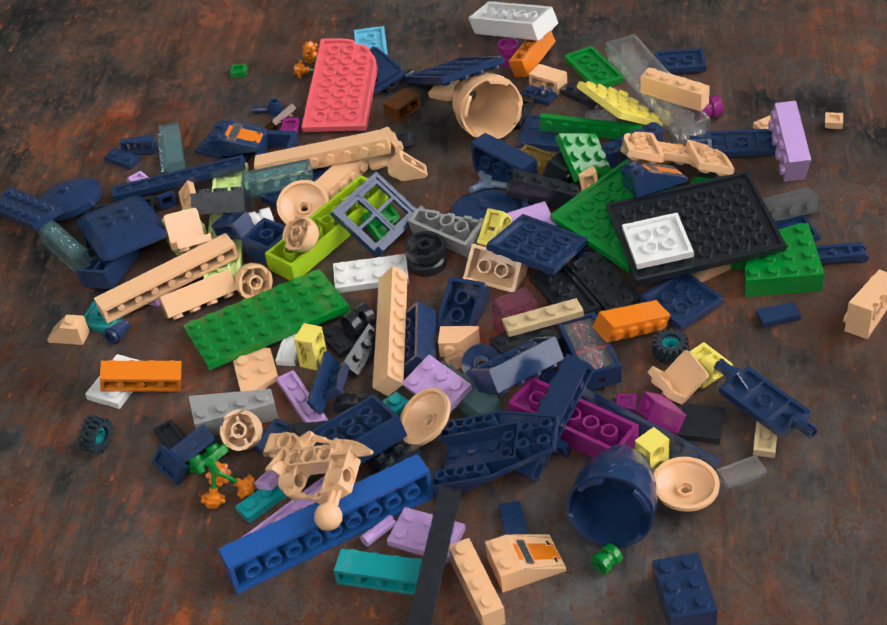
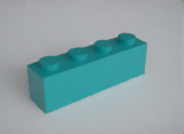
[334,549,422,595]

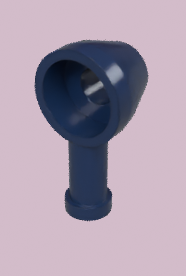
[253,98,284,116]

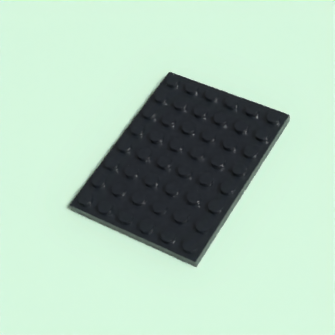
[606,171,787,286]

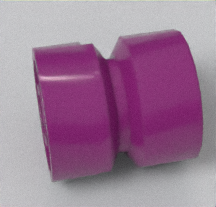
[498,38,519,68]
[693,95,724,122]

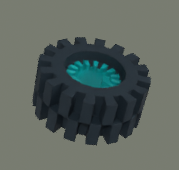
[652,328,689,365]
[77,415,114,454]

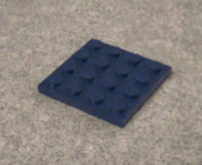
[486,214,588,275]

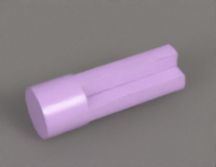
[360,515,396,547]

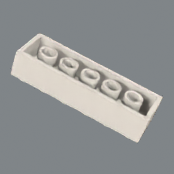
[469,1,558,41]

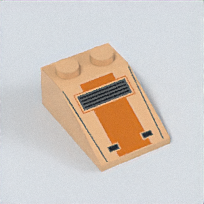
[485,534,566,593]

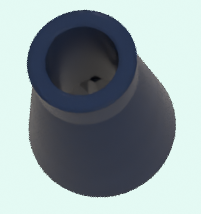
[103,319,130,344]

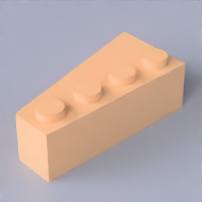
[843,269,887,339]

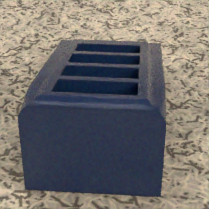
[119,135,157,155]

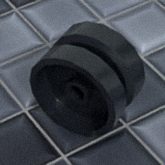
[404,231,447,277]

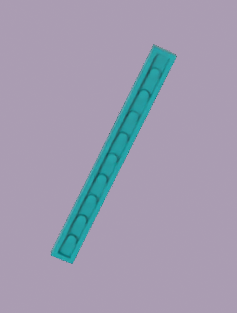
[235,391,409,524]

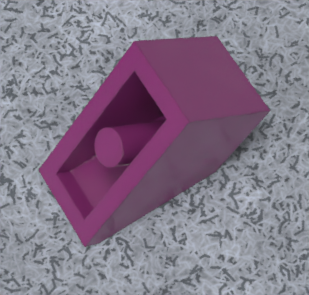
[636,392,686,434]

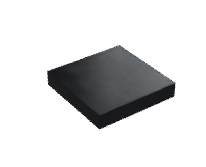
[677,403,725,444]

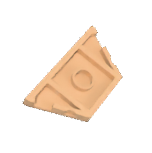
[233,348,278,391]

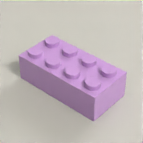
[768,101,811,182]

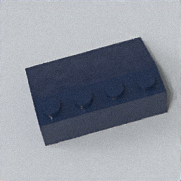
[311,394,408,466]

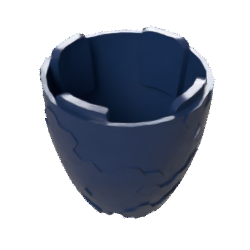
[566,444,657,548]

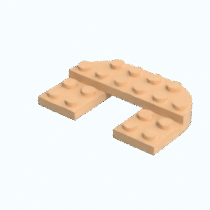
[621,132,734,176]

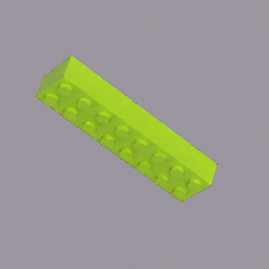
[265,175,389,281]

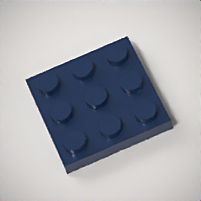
[640,274,724,331]

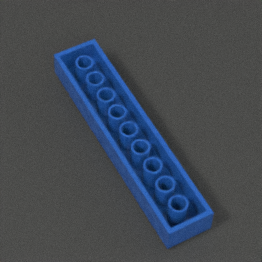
[218,454,434,595]

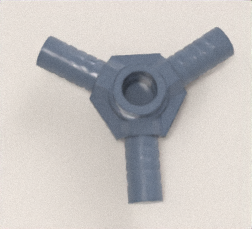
[469,170,507,193]

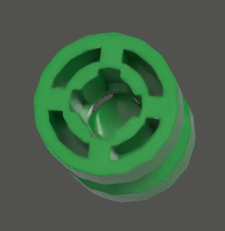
[591,543,623,575]

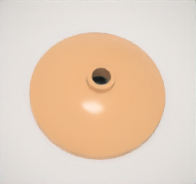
[277,180,329,224]
[400,388,450,446]
[654,457,720,511]

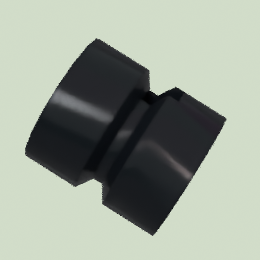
[340,303,376,338]

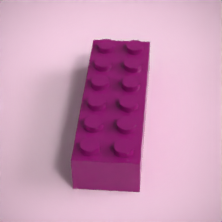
[508,378,639,458]

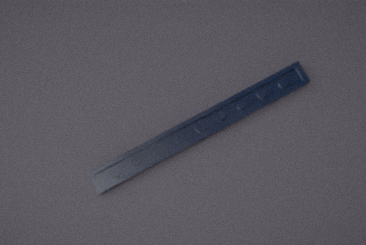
[538,369,721,471]

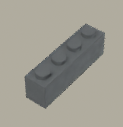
[763,187,819,222]

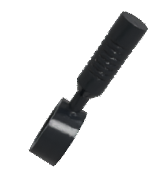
[385,69,414,93]

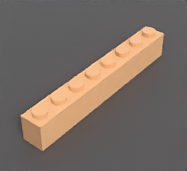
[254,128,391,180]
[94,233,239,323]
[373,266,407,397]

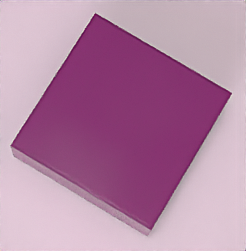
[616,393,637,414]

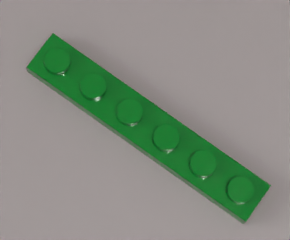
[539,113,642,140]

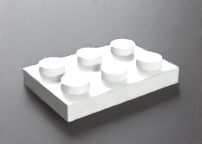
[85,354,140,409]

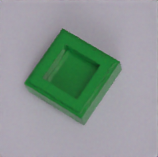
[230,64,248,78]

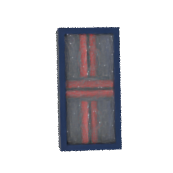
[557,312,622,390]

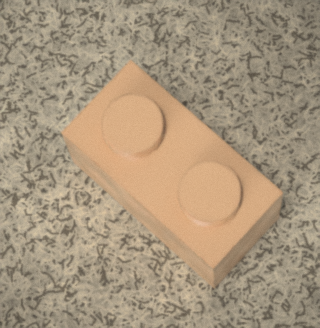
[529,64,567,96]

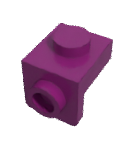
[280,117,300,138]

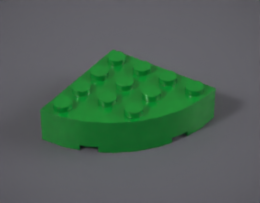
[744,223,825,297]

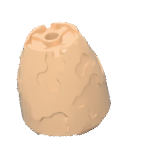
[452,72,523,139]

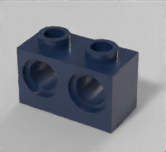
[211,212,255,239]

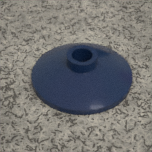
[462,344,499,382]

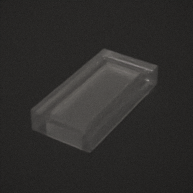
[717,455,767,489]

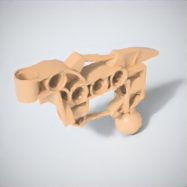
[263,431,373,531]

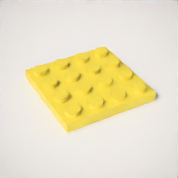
[577,81,665,127]

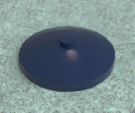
[38,177,102,221]
[451,189,522,220]

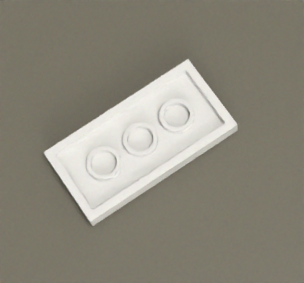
[333,254,409,293]

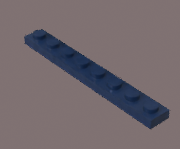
[112,155,246,202]

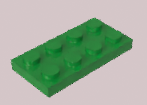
[564,46,624,88]

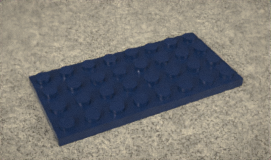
[404,56,505,86]

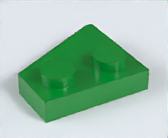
[187,442,229,474]

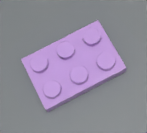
[402,355,473,412]
[387,507,466,564]

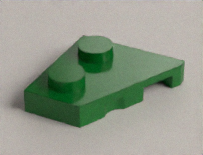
[361,203,400,242]

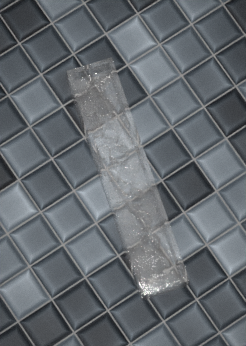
[606,34,711,144]

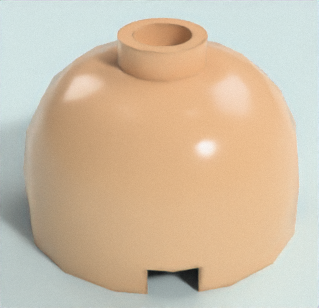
[283,215,319,253]
[234,263,273,298]
[220,409,263,451]

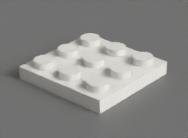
[622,213,694,269]

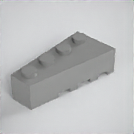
[408,208,484,257]
[189,389,279,437]

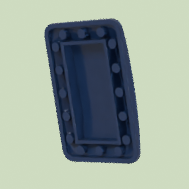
[76,196,168,262]

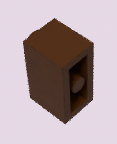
[383,88,421,123]

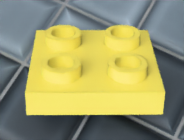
[690,342,733,389]

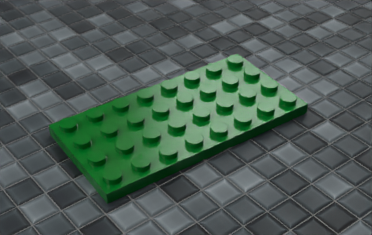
[183,269,350,370]

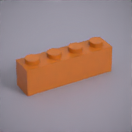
[508,31,555,78]
[592,300,671,343]
[100,360,182,392]

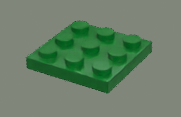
[555,133,612,183]

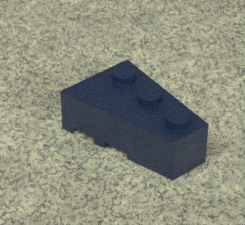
[75,249,140,289]

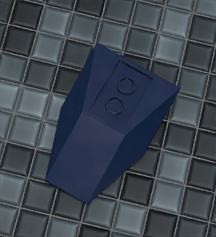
[431,411,560,496]

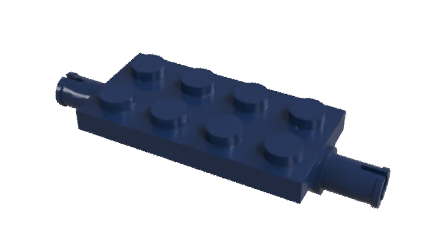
[689,129,776,158]
[714,358,819,439]

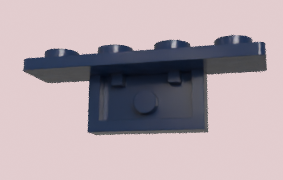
[307,351,350,415]

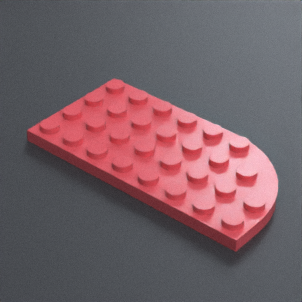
[302,38,377,132]

